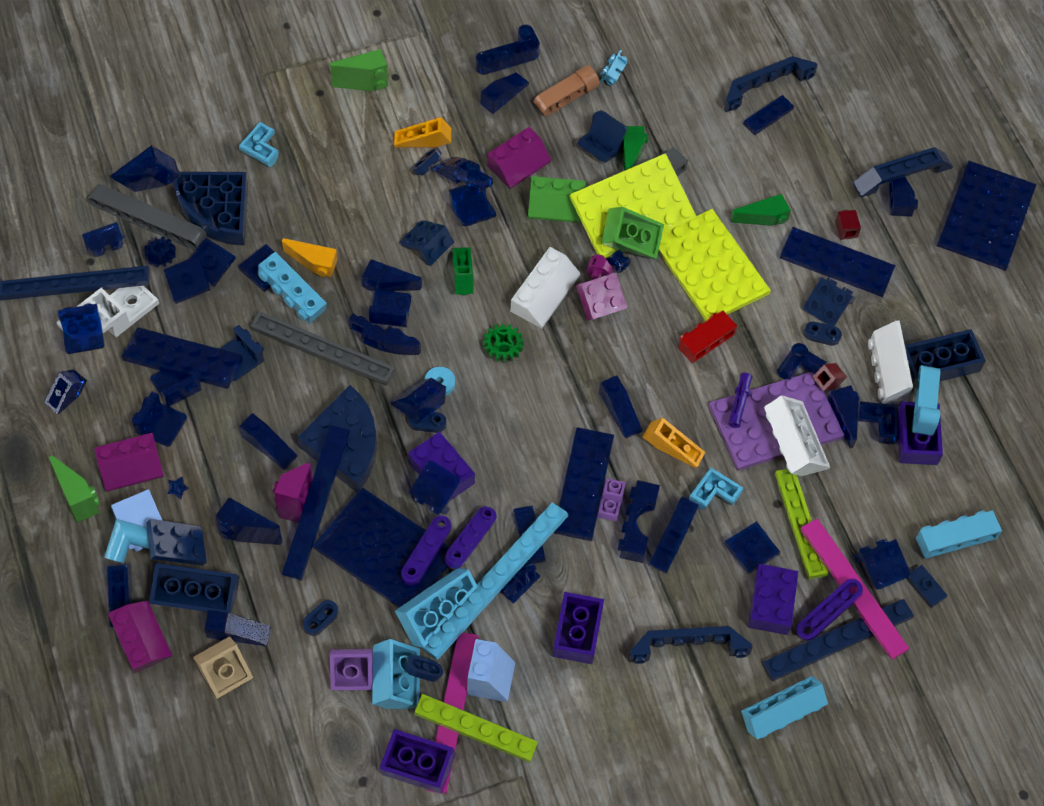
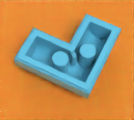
[239,122,279,167]
[689,467,744,510]
[104,519,150,563]

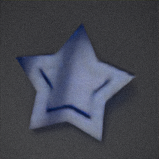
[167,476,190,499]

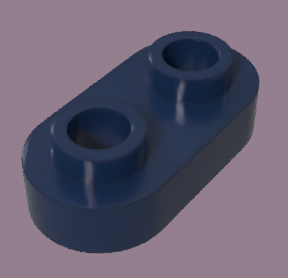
[412,147,442,176]
[804,321,842,346]
[408,410,446,433]
[303,600,338,636]
[404,655,443,682]

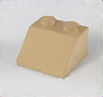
[193,637,253,699]

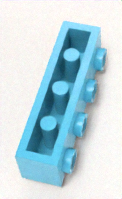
[258,252,327,324]
[916,510,1002,559]
[741,676,828,740]

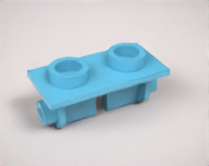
[600,50,627,86]

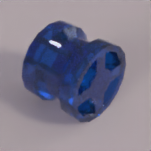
[608,250,631,273]

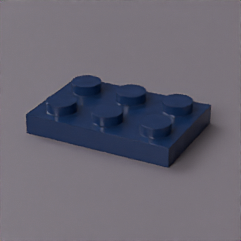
[146,519,207,566]

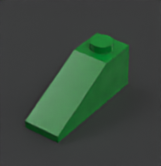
[622,126,648,171]
[730,193,791,226]
[452,247,474,296]

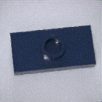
[906,565,948,608]

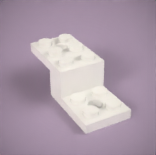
[57,286,159,350]

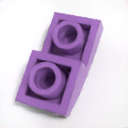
[598,478,626,522]

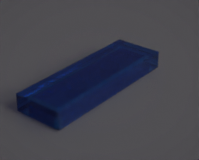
[743,95,794,135]
[513,505,546,565]

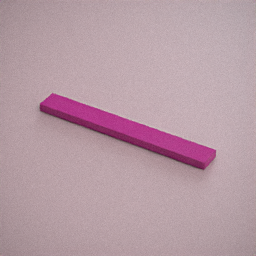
[800,518,910,660]
[426,633,479,794]

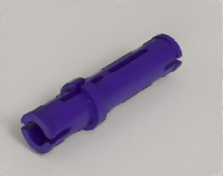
[728,372,753,428]

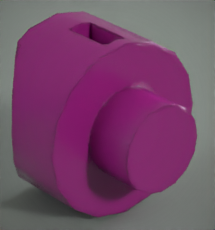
[586,255,613,280]

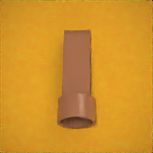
[534,65,600,116]

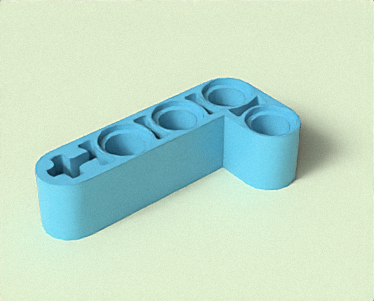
[912,365,940,436]

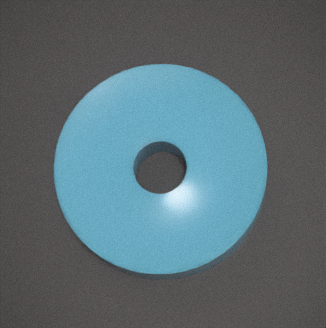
[425,367,455,397]

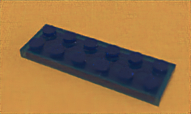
[780,227,896,297]
[122,327,243,389]
[553,427,614,541]

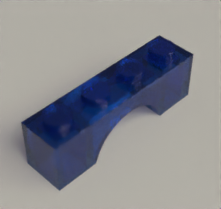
[617,480,660,563]

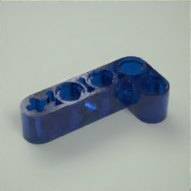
[476,24,540,75]

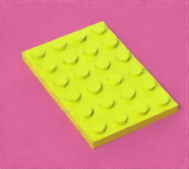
[569,153,697,259]
[658,209,771,321]

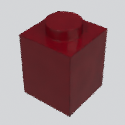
[835,210,861,240]
[812,363,847,391]

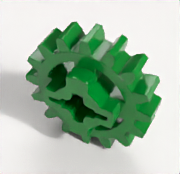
[483,323,524,363]

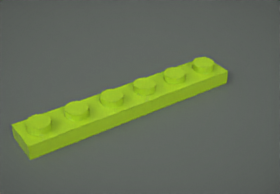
[775,469,829,580]
[414,694,538,763]

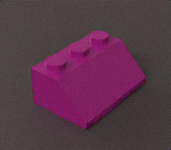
[487,127,551,189]
[94,433,164,492]
[273,463,314,524]
[108,601,172,674]

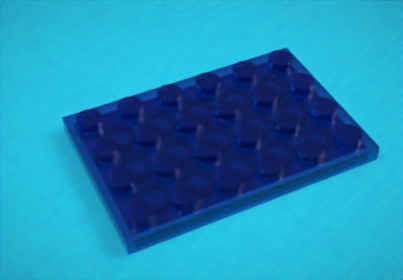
[937,160,1037,271]
[313,487,457,608]

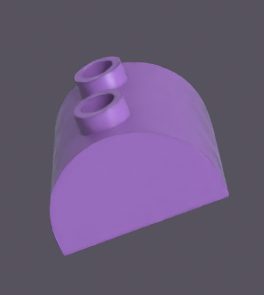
[330,649,373,690]

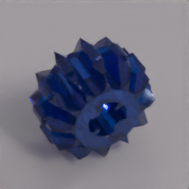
[144,236,176,268]

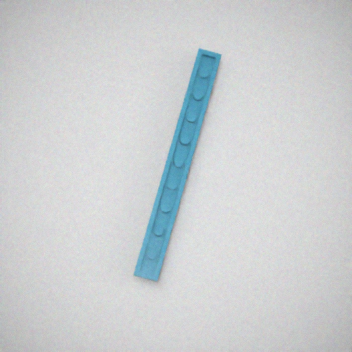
[422,503,568,660]

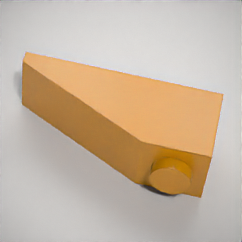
[394,117,452,147]
[282,238,337,277]
[643,418,705,468]

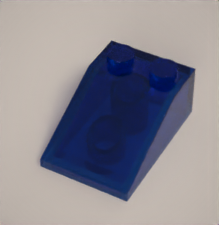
[110,145,181,192]
[215,497,283,545]

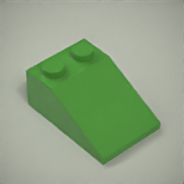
[330,49,388,91]
[601,207,664,259]
[49,456,100,522]

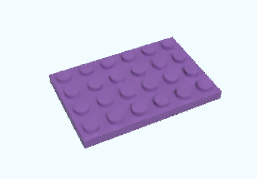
[709,371,844,471]

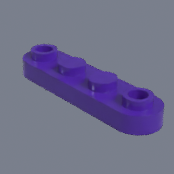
[445,506,497,569]
[401,516,451,585]
[797,579,863,641]

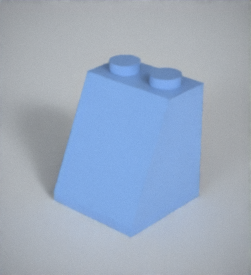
[111,489,162,552]
[467,639,515,702]

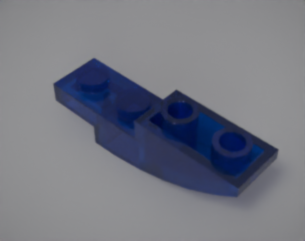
[433,157,494,192]
[349,313,421,355]
[649,496,699,574]

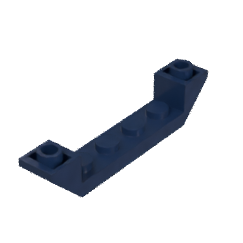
[724,56,818,112]
[853,147,953,198]
[628,626,752,664]

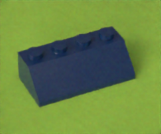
[149,563,240,615]

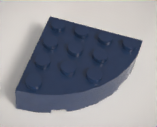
[173,171,248,245]
[298,385,377,493]

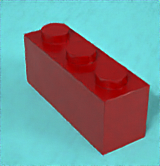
[678,310,738,364]

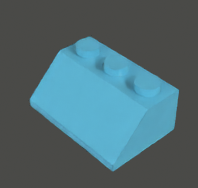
[372,639,420,709]

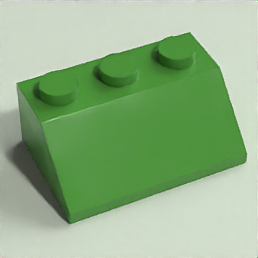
[528,176,586,223]

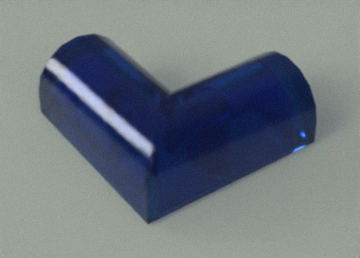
[857,401,898,444]

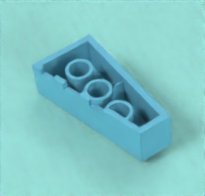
[395,568,478,648]

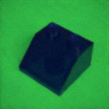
[391,377,446,423]

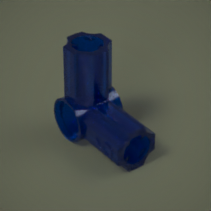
[776,343,827,380]

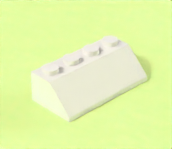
[510,247,580,329]
[868,321,913,406]
[764,395,830,476]

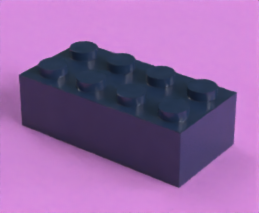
[905,329,986,388]

